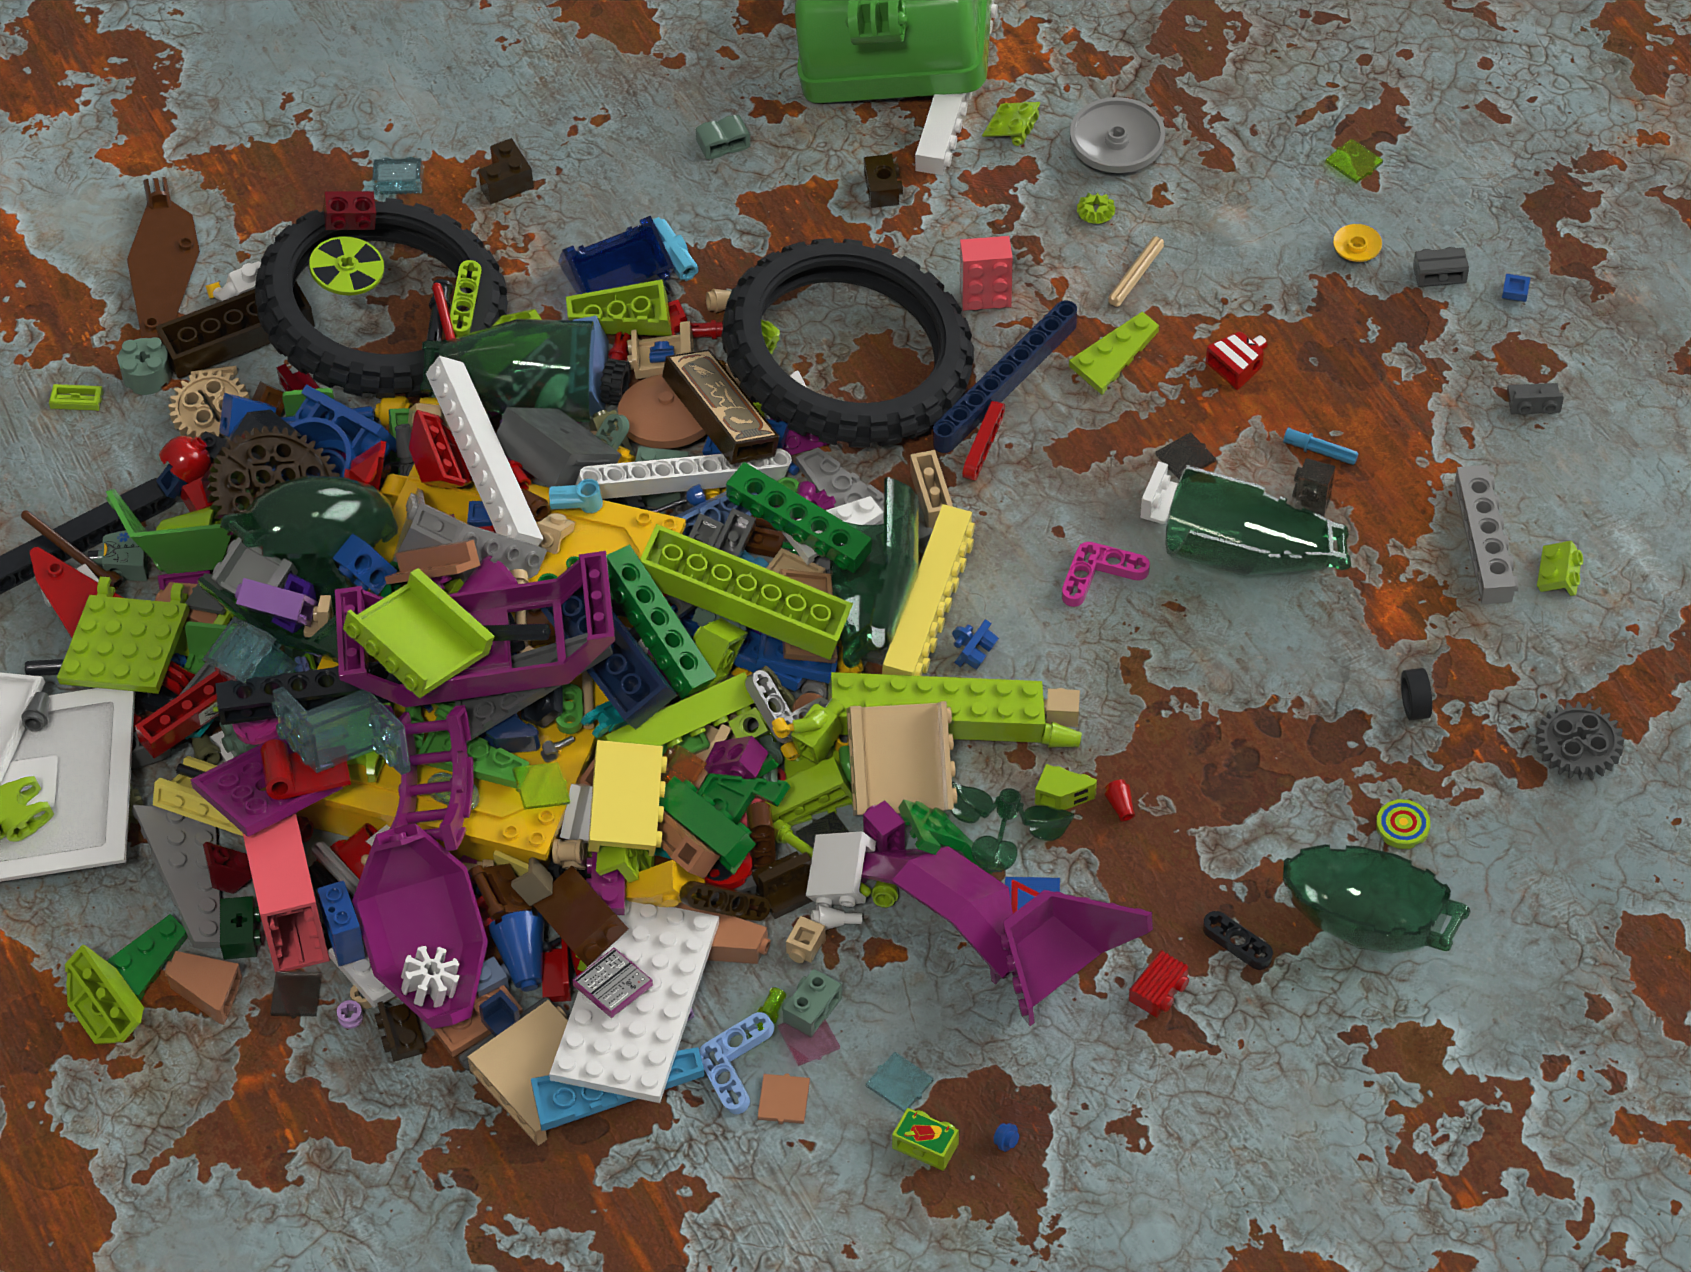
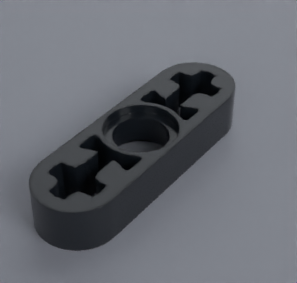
[1203,911,1273,970]

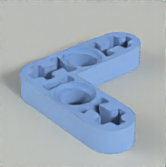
[699,1012,774,1114]

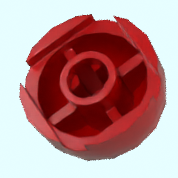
[159,436,211,483]

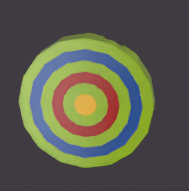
[1376,799,1431,849]

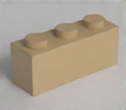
[910,450,953,529]

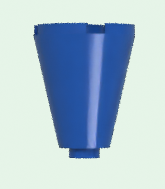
[489,911,544,992]

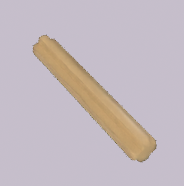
[1108,236,1164,307]

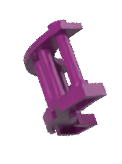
[389,705,474,851]

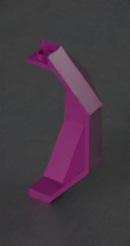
[352,823,488,1029]
[861,846,1013,984]

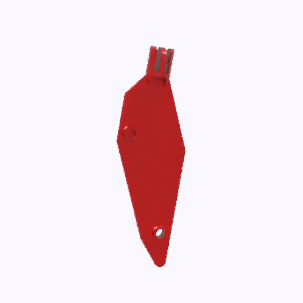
[30,547,195,695]

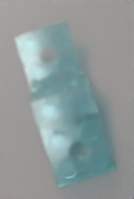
[202,617,298,683]
[272,687,411,775]

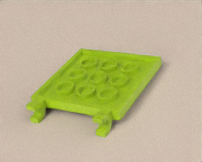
[57,576,190,694]

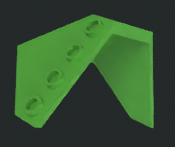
[105,477,264,574]

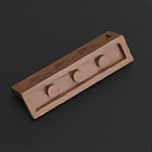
[385,540,481,584]

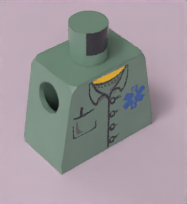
[88,530,148,581]

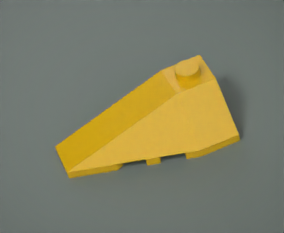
[625,860,705,907]

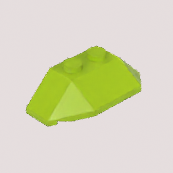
[65,945,144,1044]

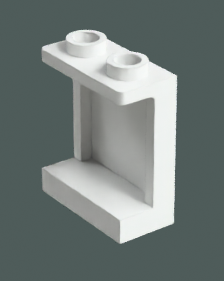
[806,831,876,908]

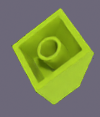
[693,618,748,688]

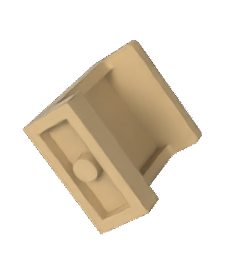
[627,321,694,379]

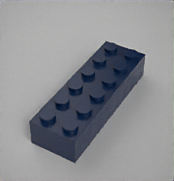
[540,585,677,729]

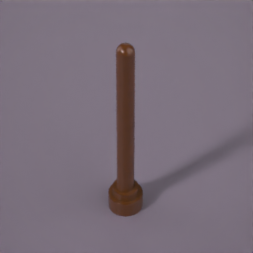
[21,510,123,591]

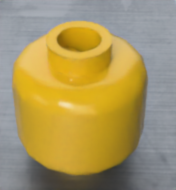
[375,396,413,427]

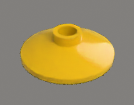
[1333,224,1382,262]

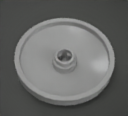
[1070,97,1165,173]

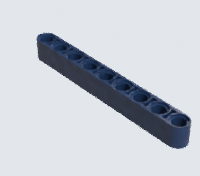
[933,300,1077,453]

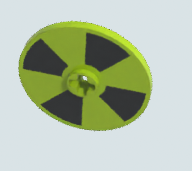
[309,237,384,296]

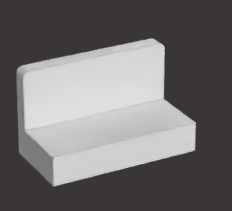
[560,784,592,841]

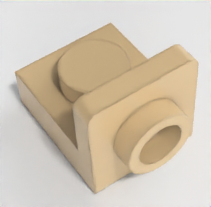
[304,595,334,638]

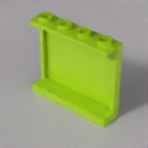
[343,568,494,698]

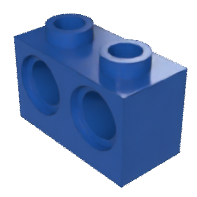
[332,533,397,595]

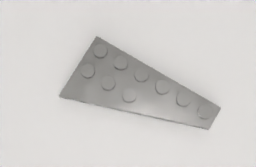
[132,805,220,948]

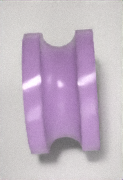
[337,1000,363,1029]

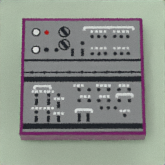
[573,948,653,1018]

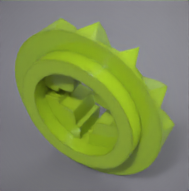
[1077,192,1115,224]

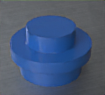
[994,1123,1019,1152]

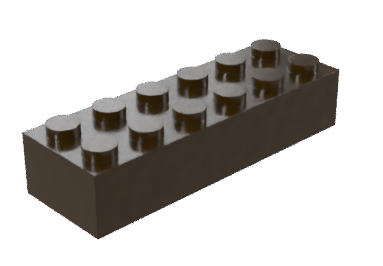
[155,281,315,379]

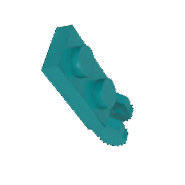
[581,701,628,738]

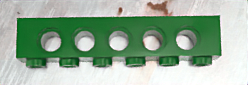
[726,462,872,573]
[607,544,717,700]

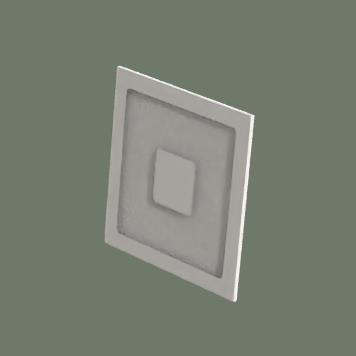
[0,688,135,882]

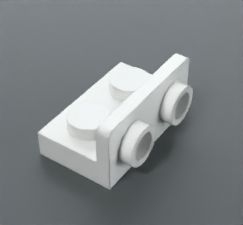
[1140,461,1181,524]

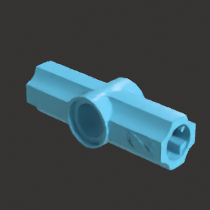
[647,217,698,281]

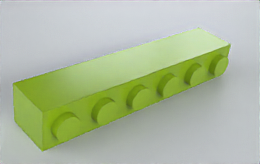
[598,672,754,748]

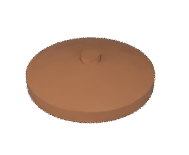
[618,374,706,449]

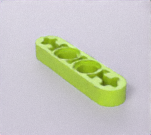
[450,260,481,340]

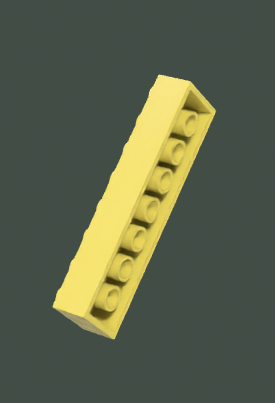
[882,504,975,676]

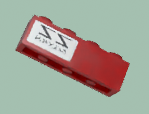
[135,666,236,759]

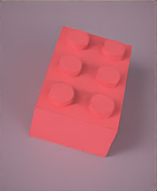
[960,236,1013,311]

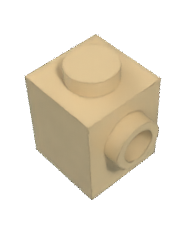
[1044,688,1080,727]

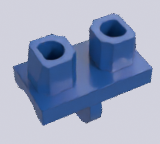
[952,619,999,669]

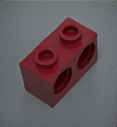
[323,191,376,230]

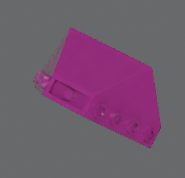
[1000,890,1153,1026]

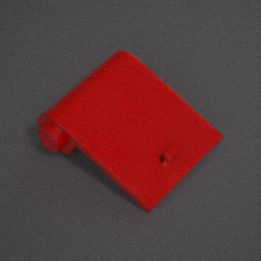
[260,739,351,800]

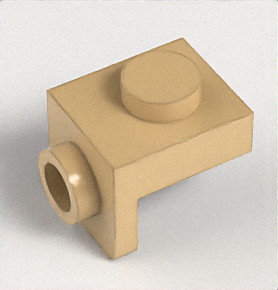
[537,513,575,554]

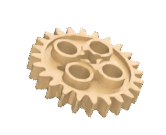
[168,370,250,438]

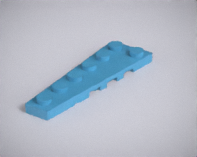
[531,1047,704,1131]

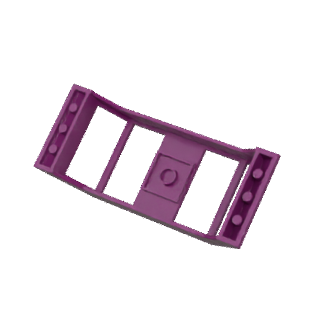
[335,551,615,707]

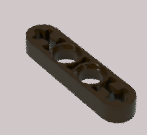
[679,881,770,921]

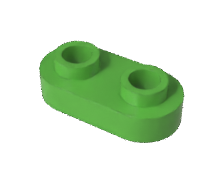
[556,684,583,734]

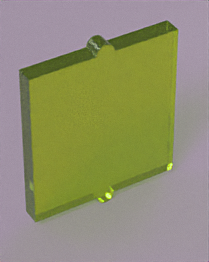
[1325,139,1383,184]
[512,762,570,810]

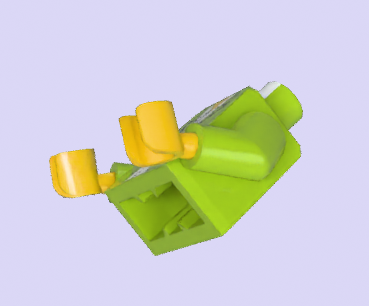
[772,698,844,764]

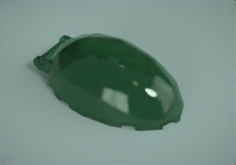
[221,476,398,559]
[1283,844,1471,954]

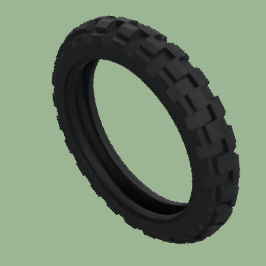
[255,198,508,399]
[722,238,974,448]

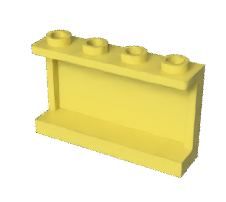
[588,740,667,856]
[153,756,265,836]

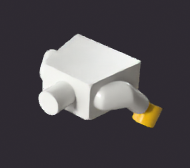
[205,261,261,301]

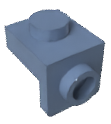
[476,957,511,998]

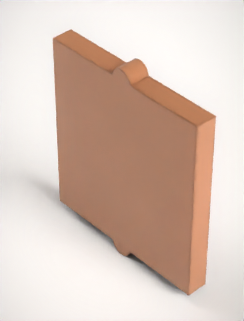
[757,1073,810,1124]

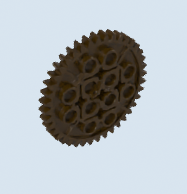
[207,426,343,557]

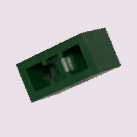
[220,896,262,960]

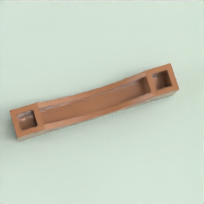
[579,759,720,878]

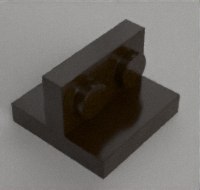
[751,851,813,919]

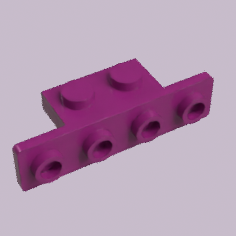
[586,852,625,915]

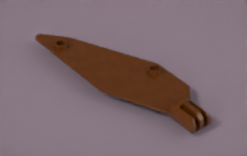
[127,177,200,338]

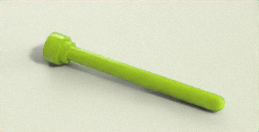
[773,819,871,897]

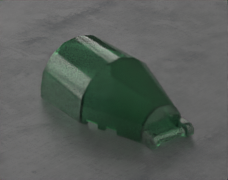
[420,319,594,422]
[1165,465,1351,576]
[830,477,919,668]

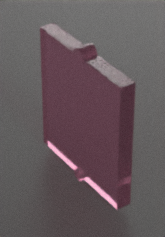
[777,1020,840,1066]

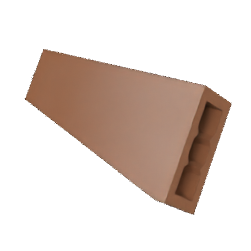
[675,902,771,964]

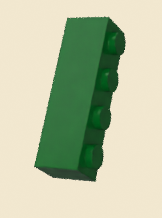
[659,776,756,869]

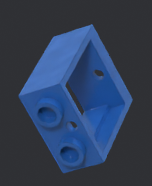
[317,880,365,966]

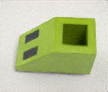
[1035,764,1097,812]

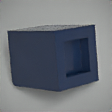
[479,990,520,1037]

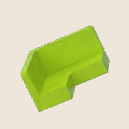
[596,846,655,883]

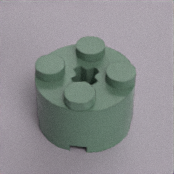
[118,337,172,395]

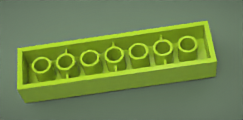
[640,524,853,660]
[828,672,1045,743]

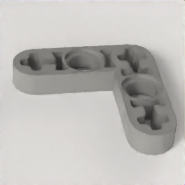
[745,670,828,744]

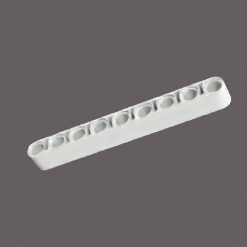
[575,449,792,499]

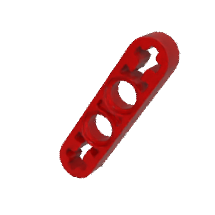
[962,401,1005,481]

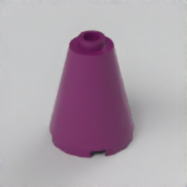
[457,556,518,593]

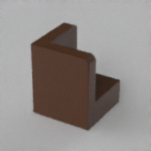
[252,381,284,417]

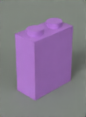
[235,578,318,627]

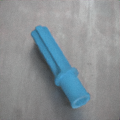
[1283,427,1358,465]

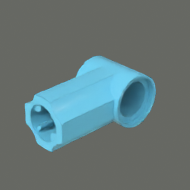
[549,479,603,513]

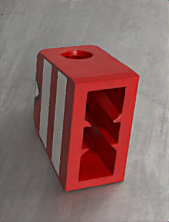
[1206,332,1268,390]

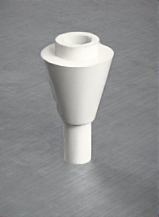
[811,904,862,930]

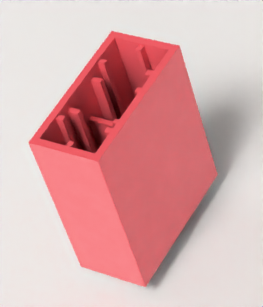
[242,813,330,974]

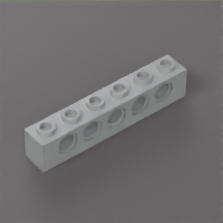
[1454,465,1518,604]

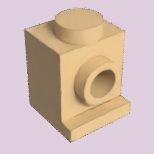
[786,916,826,963]

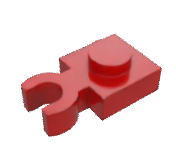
[668,299,687,335]

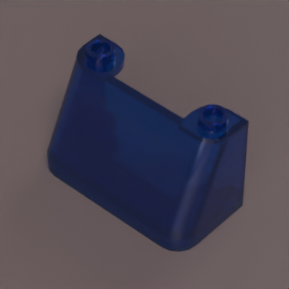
[558,216,675,295]

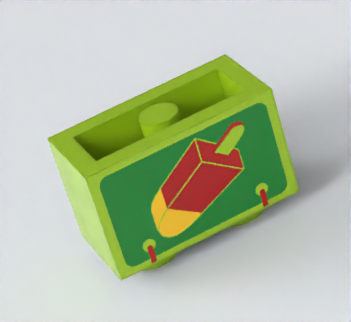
[892,1108,959,1171]

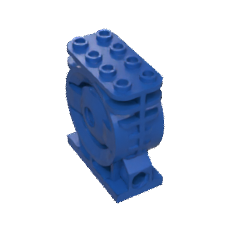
[261,384,396,531]

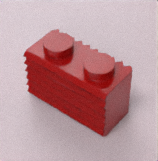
[1129,950,1189,1018]

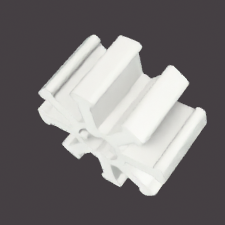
[401,946,459,1008]

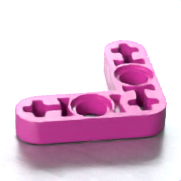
[1062,542,1150,607]

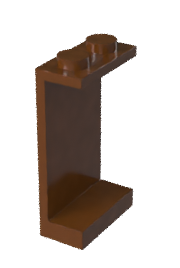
[533,865,629,967]

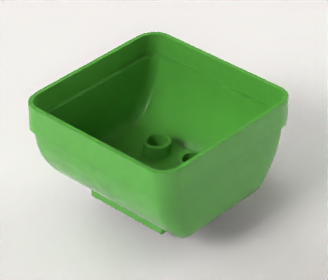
[795,0,992,103]

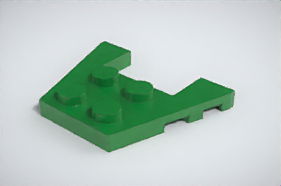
[697,773,790,875]
[898,799,997,874]

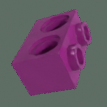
[703,736,769,779]
[863,800,905,852]

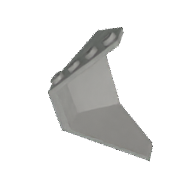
[392,488,547,583]

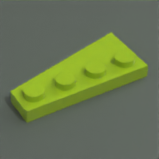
[1069,311,1159,395]

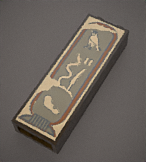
[662,349,779,464]

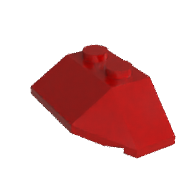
[409,410,473,488]
[340,441,386,519]

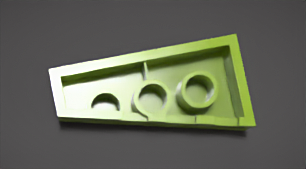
[566,279,672,336]

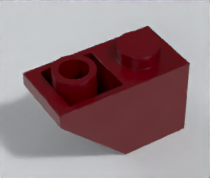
[203,842,252,894]

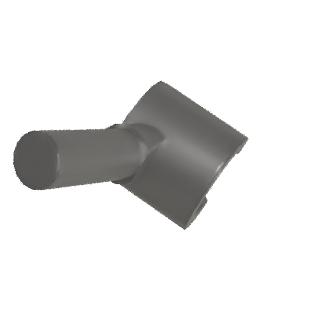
[541,736,575,763]

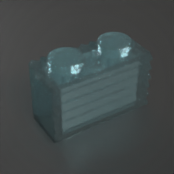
[372,157,424,195]

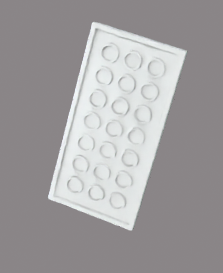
[549,899,719,1103]

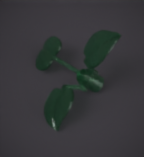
[950,782,1074,872]

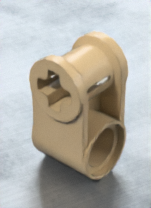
[552,839,588,870]

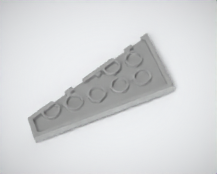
[796,447,933,567]

